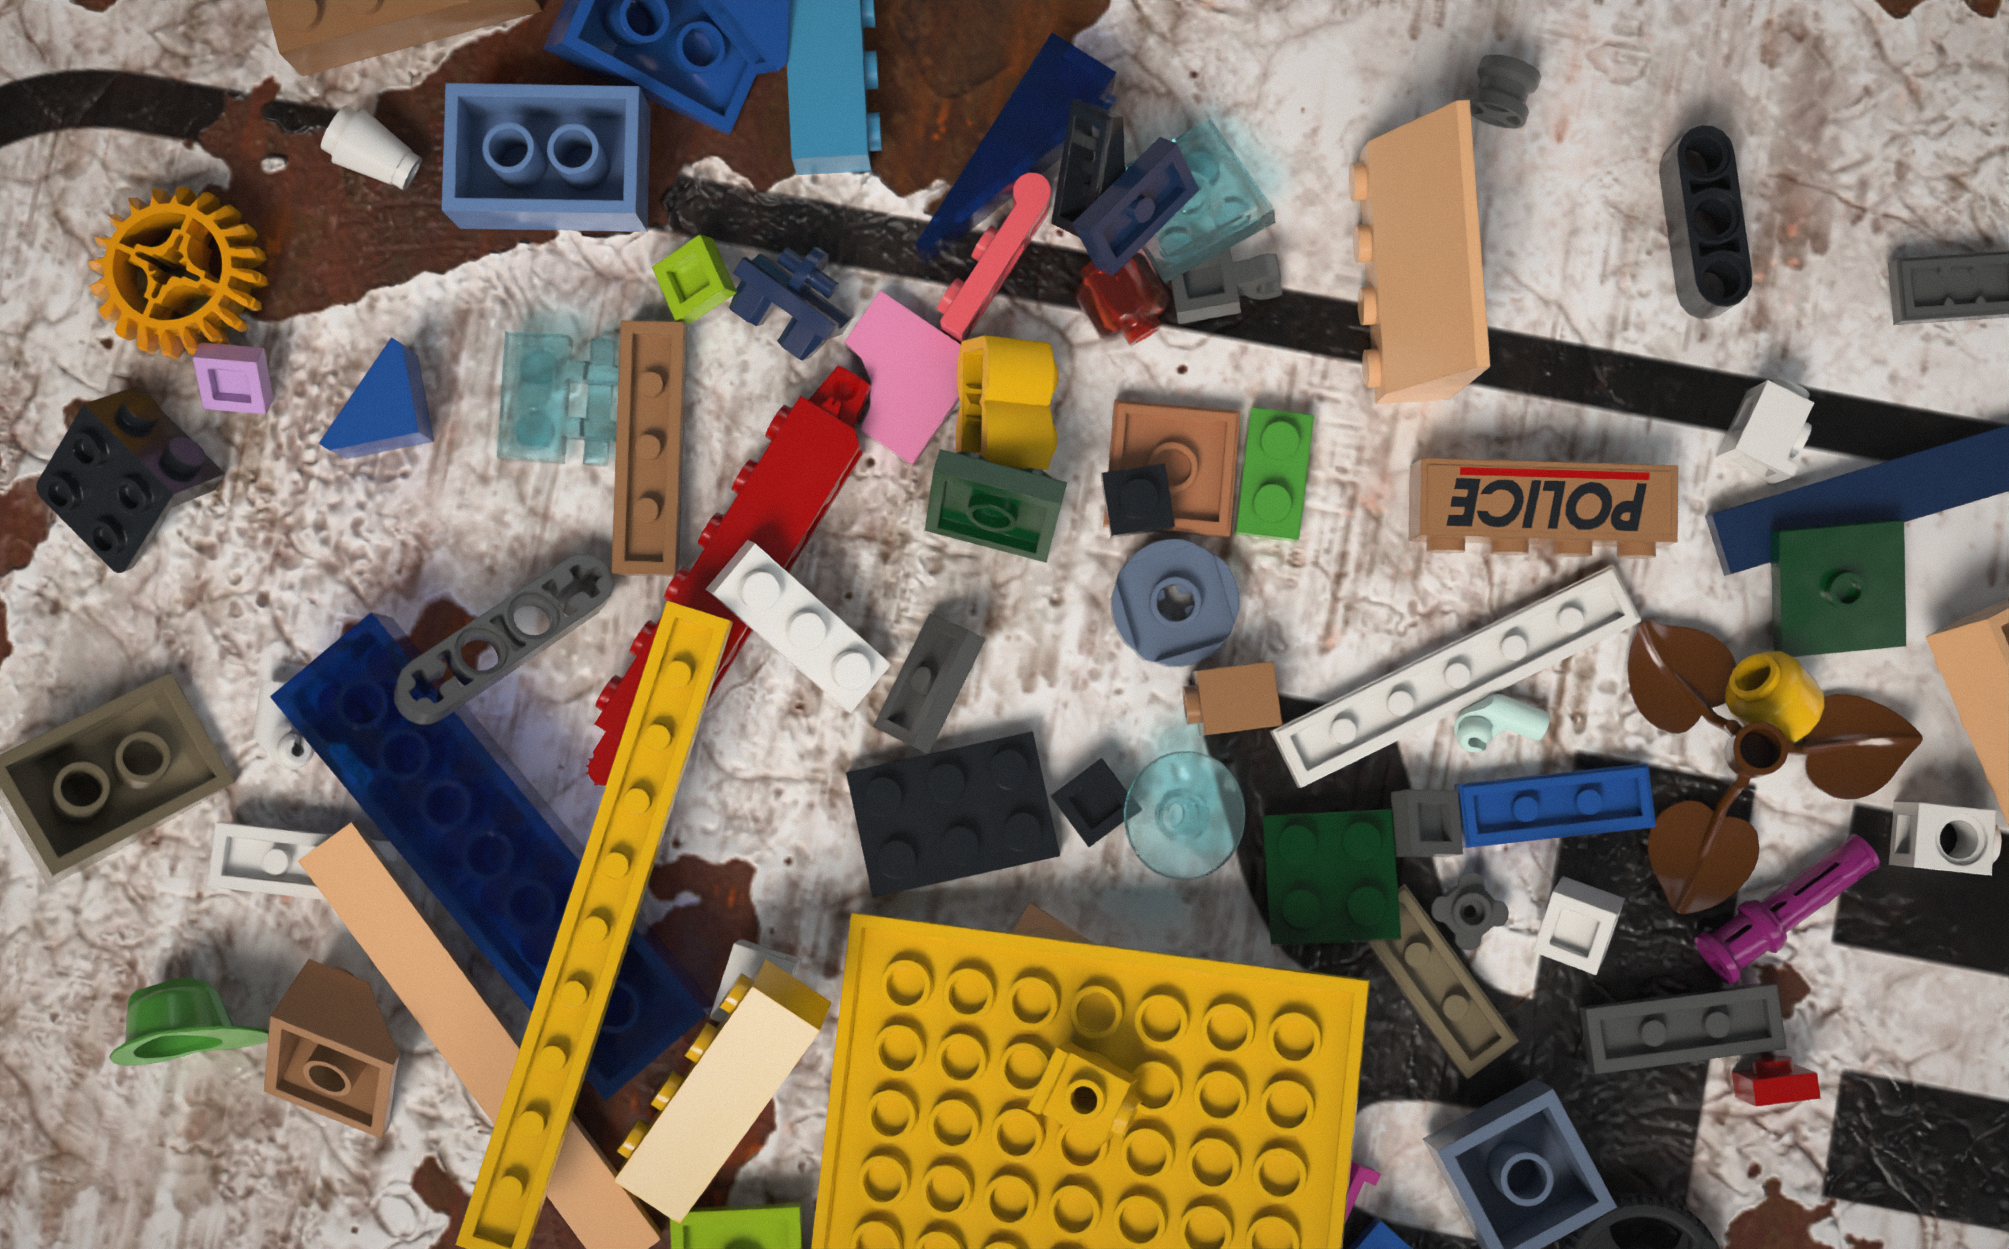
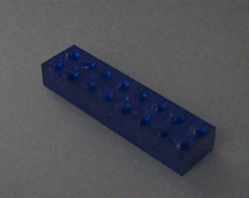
[270,612,714,1101]

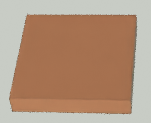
[1103,400,1240,538]

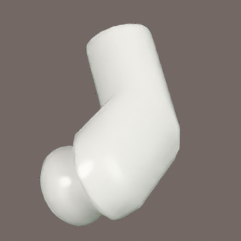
[253,680,314,770]

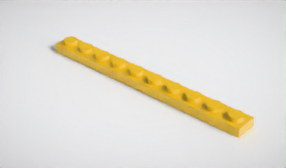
[455,601,733,1249]

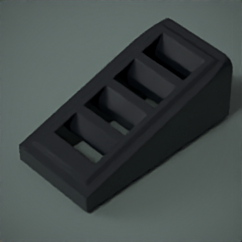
[1051,99,1125,237]

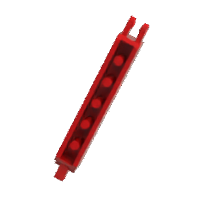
[586,365,871,786]

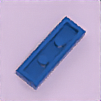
[1454,764,1656,848]

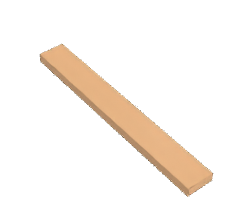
[298,820,663,1249]

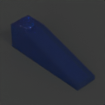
[916,32,1119,265]

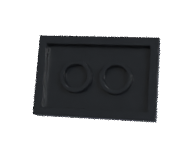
[846,731,1060,898]

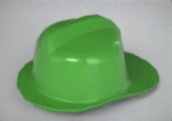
[109,977,269,1066]

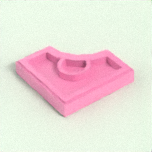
[844,290,960,467]

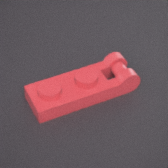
[937,173,1051,345]

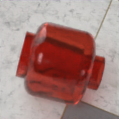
[1076,252,1170,346]

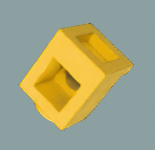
[1027,1041,1141,1145]

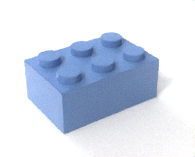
[442,83,651,232]

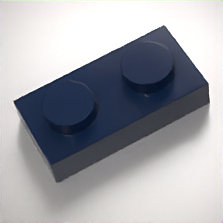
[1072,137,1199,276]

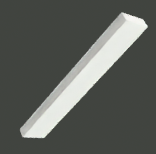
[1270,565,1641,788]

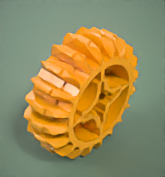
[87,186,269,359]

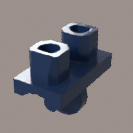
[729,246,852,361]

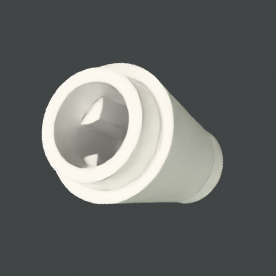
[321,105,422,190]

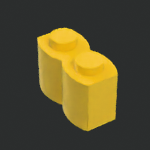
[955,335,1059,471]

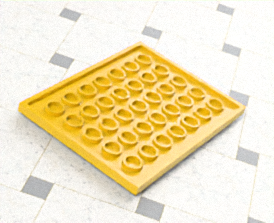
[811,912,1370,1249]

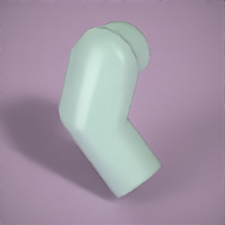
[1454,694,1550,753]

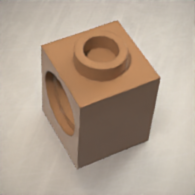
[1182,661,1282,736]

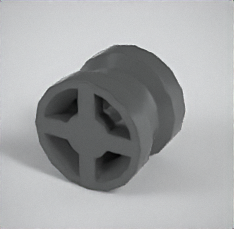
[1467,55,1541,129]

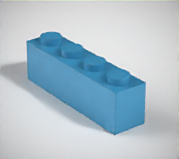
[787,0,882,175]

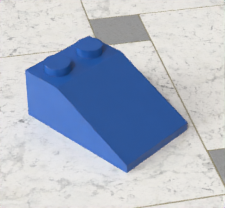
[543,0,757,134]

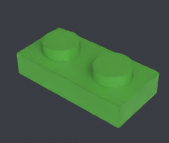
[1234,407,1314,542]

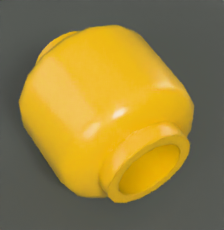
[1725,651,1825,742]

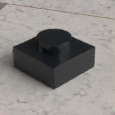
[1101,463,1175,538]
[1050,758,1140,847]

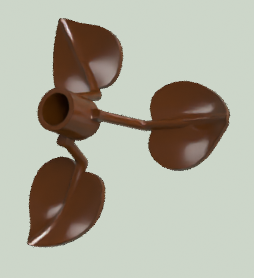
[1627,621,1923,914]

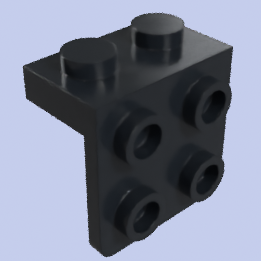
[36,386,225,573]

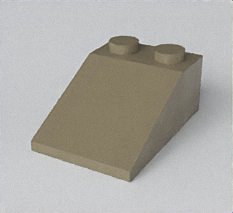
[0,672,235,887]

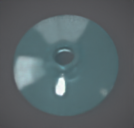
[1124,751,1245,880]

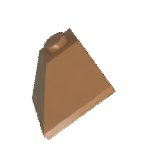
[264,959,399,1139]

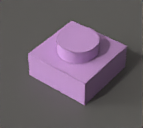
[193,343,274,414]

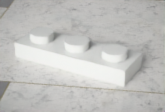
[705,540,891,713]

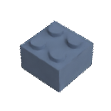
[1423,1078,1617,1249]

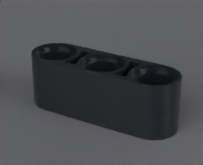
[1659,125,1752,319]

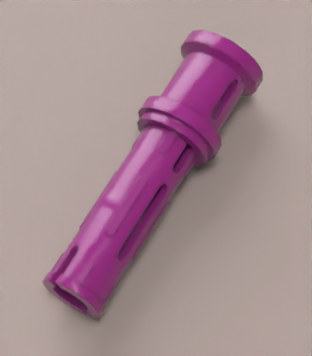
[1694,834,1880,985]

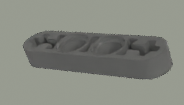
[394,554,614,724]

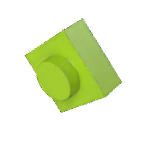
[652,234,737,325]

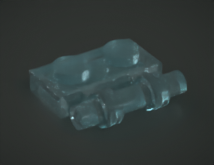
[497,331,619,467]

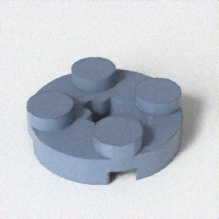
[1111,539,1240,667]

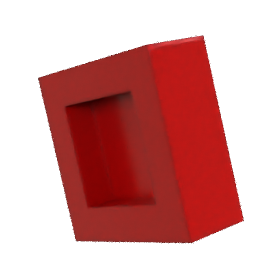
[1732,1056,1821,1107]

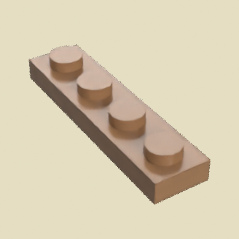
[611,320,687,577]

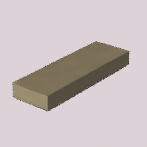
[1366,883,1519,1079]

